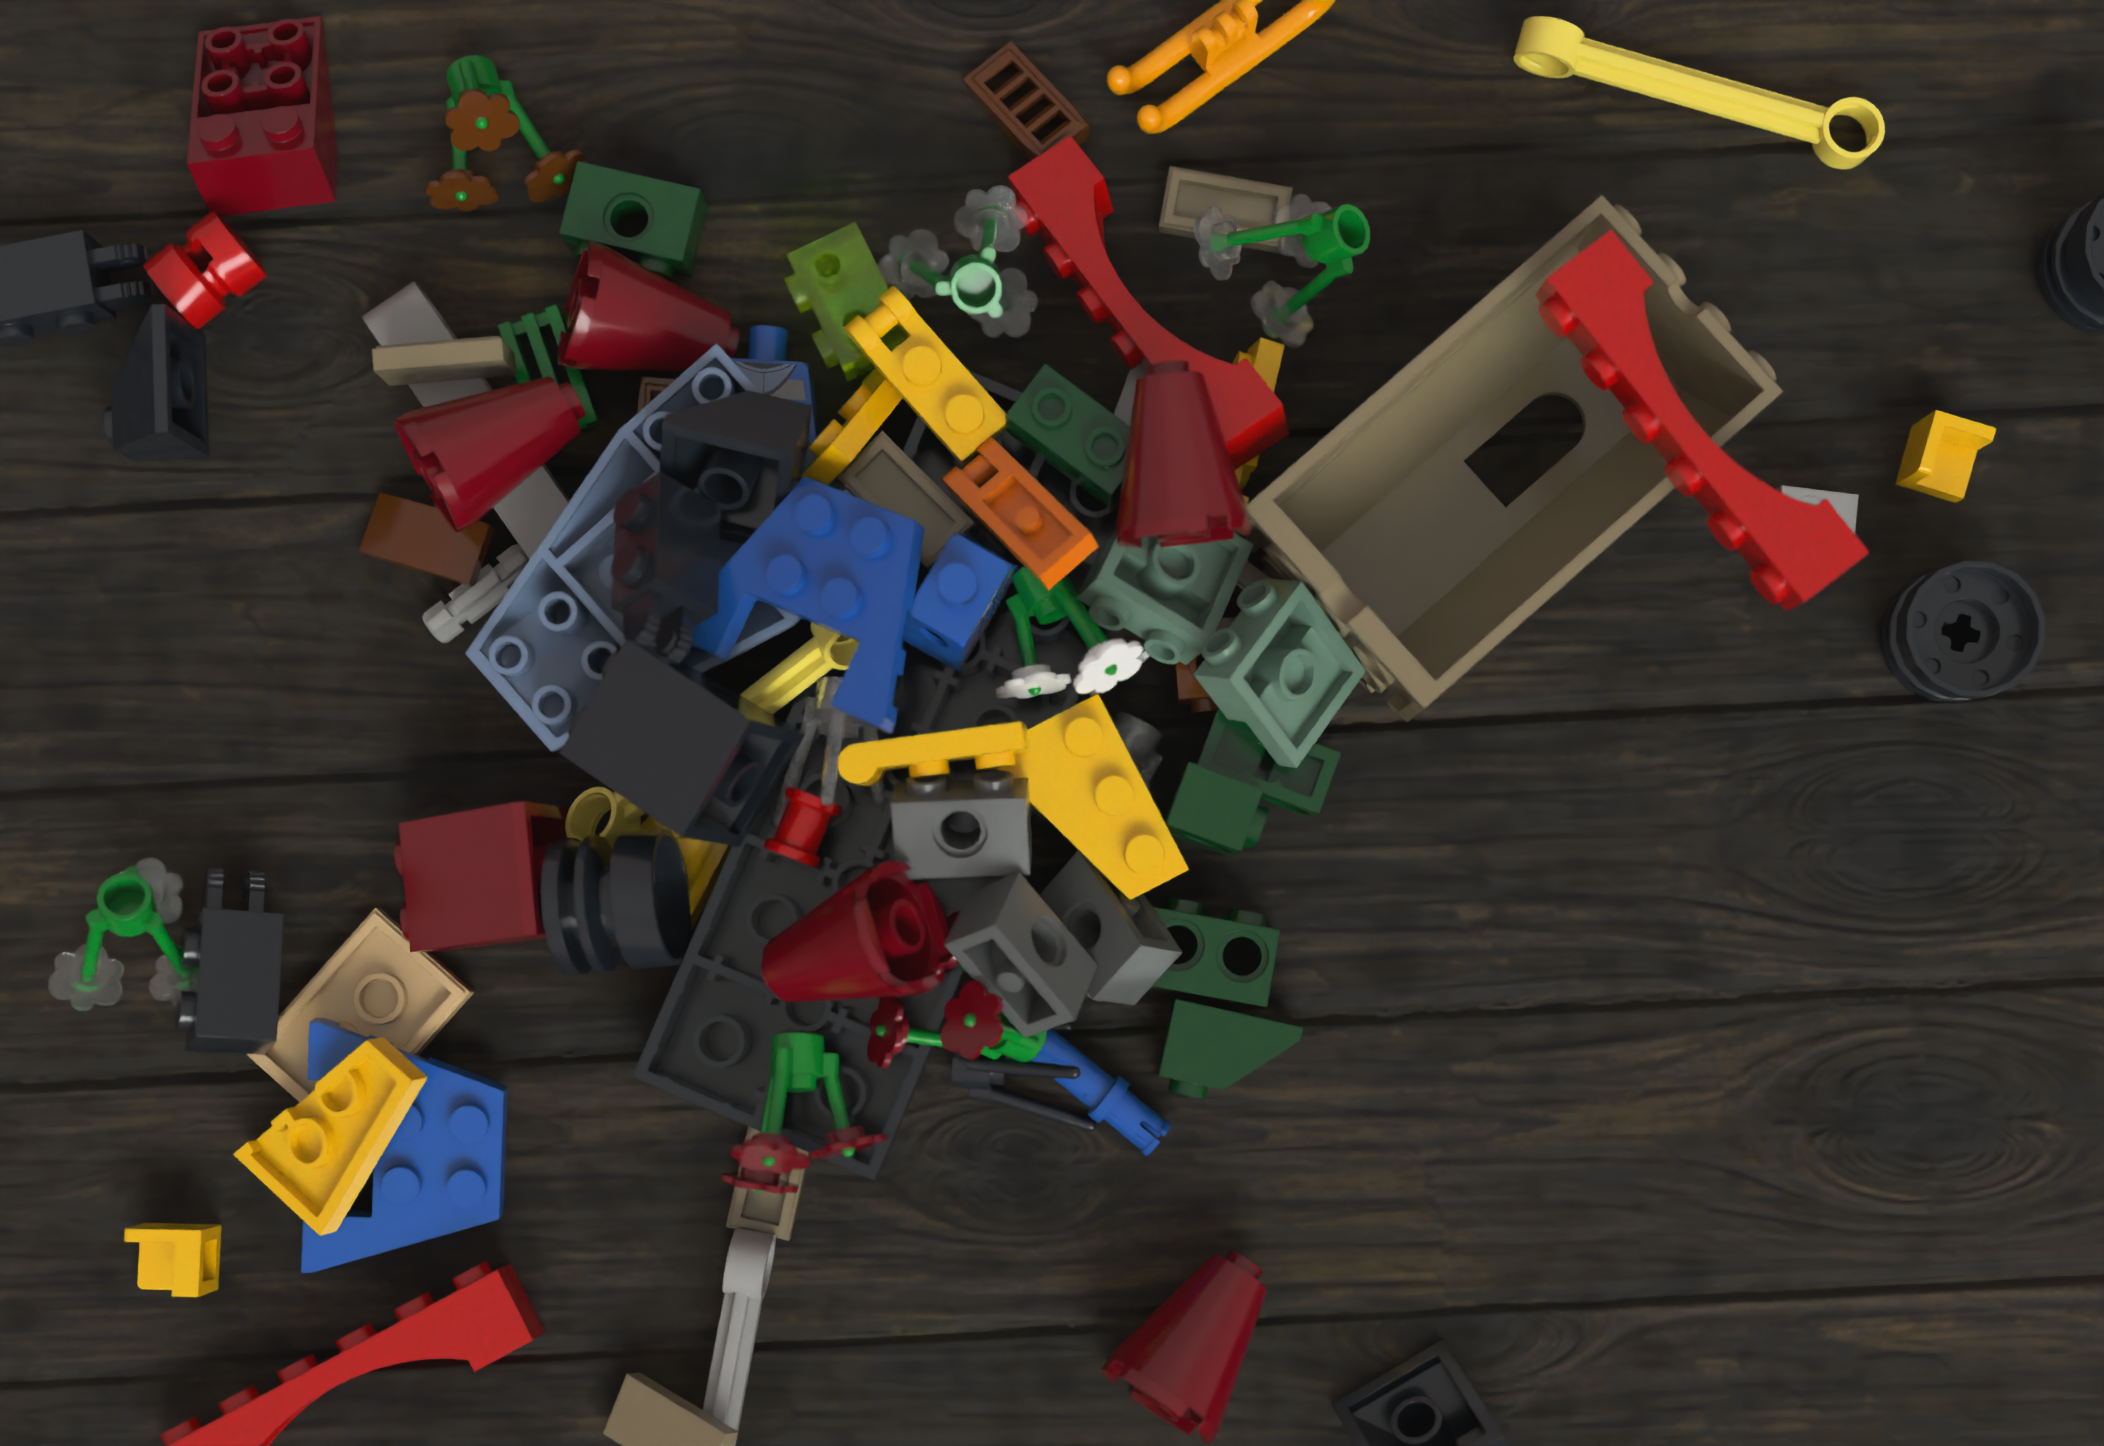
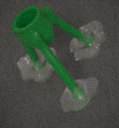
[877,185,1039,337]
[1194,194,1370,348]
[48,857,190,1011]

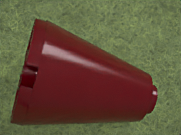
[557,241,740,373]
[1116,360,1251,548]
[394,376,585,533]
[761,861,950,1002]
[1100,1251,1267,1444]

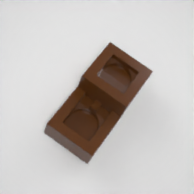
[359,492,495,587]

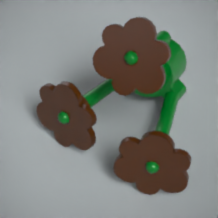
[425,55,588,211]

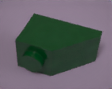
[1157,999,1303,1099]

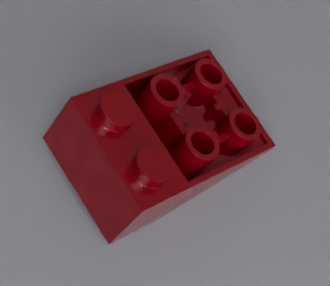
[187,16,338,216]

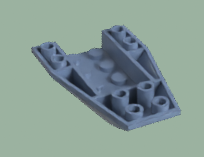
[465,343,851,752]

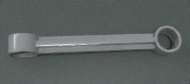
[702,1228,776,1446]

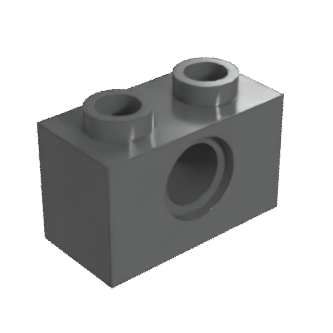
[891,770,1032,879]
[1039,851,1183,1005]
[944,872,1098,1038]

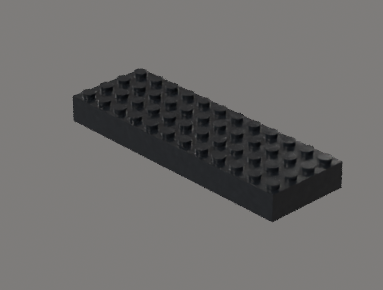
[632,370,1120,1180]

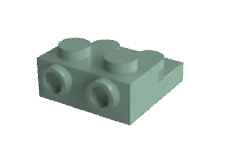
[1076,527,1254,665]
[1193,578,1366,768]

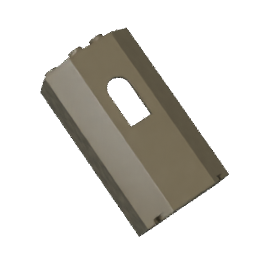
[1237,195,1783,722]

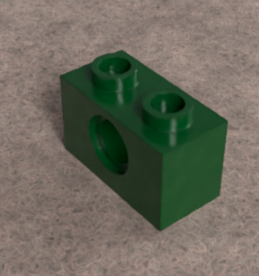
[559,161,708,281]
[1005,364,1130,508]
[1165,762,1269,858]

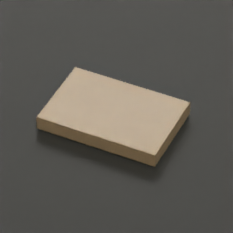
[246,908,474,1102]

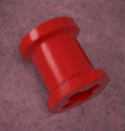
[763,786,842,869]

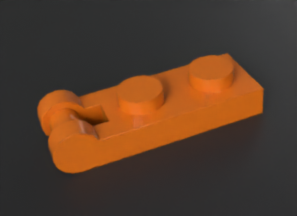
[941,437,1099,590]

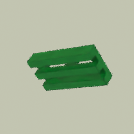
[498,304,601,432]

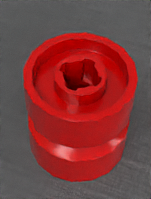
[143,210,268,330]

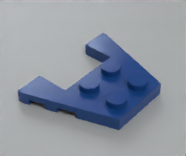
[692,477,925,734]
[301,1018,508,1273]

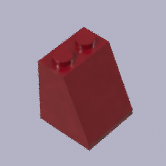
[394,801,569,952]

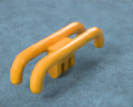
[1107,0,1336,134]

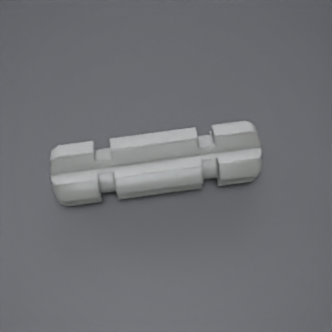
[422,544,529,643]

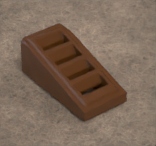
[963,41,1089,162]

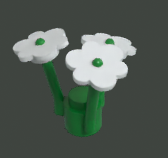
[996,566,1150,699]

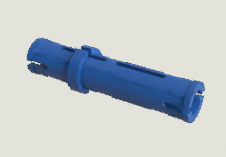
[1031,1028,1172,1156]

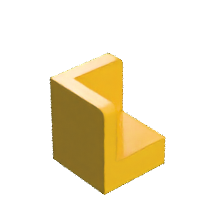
[1895,410,1996,503]
[124,1223,222,1297]

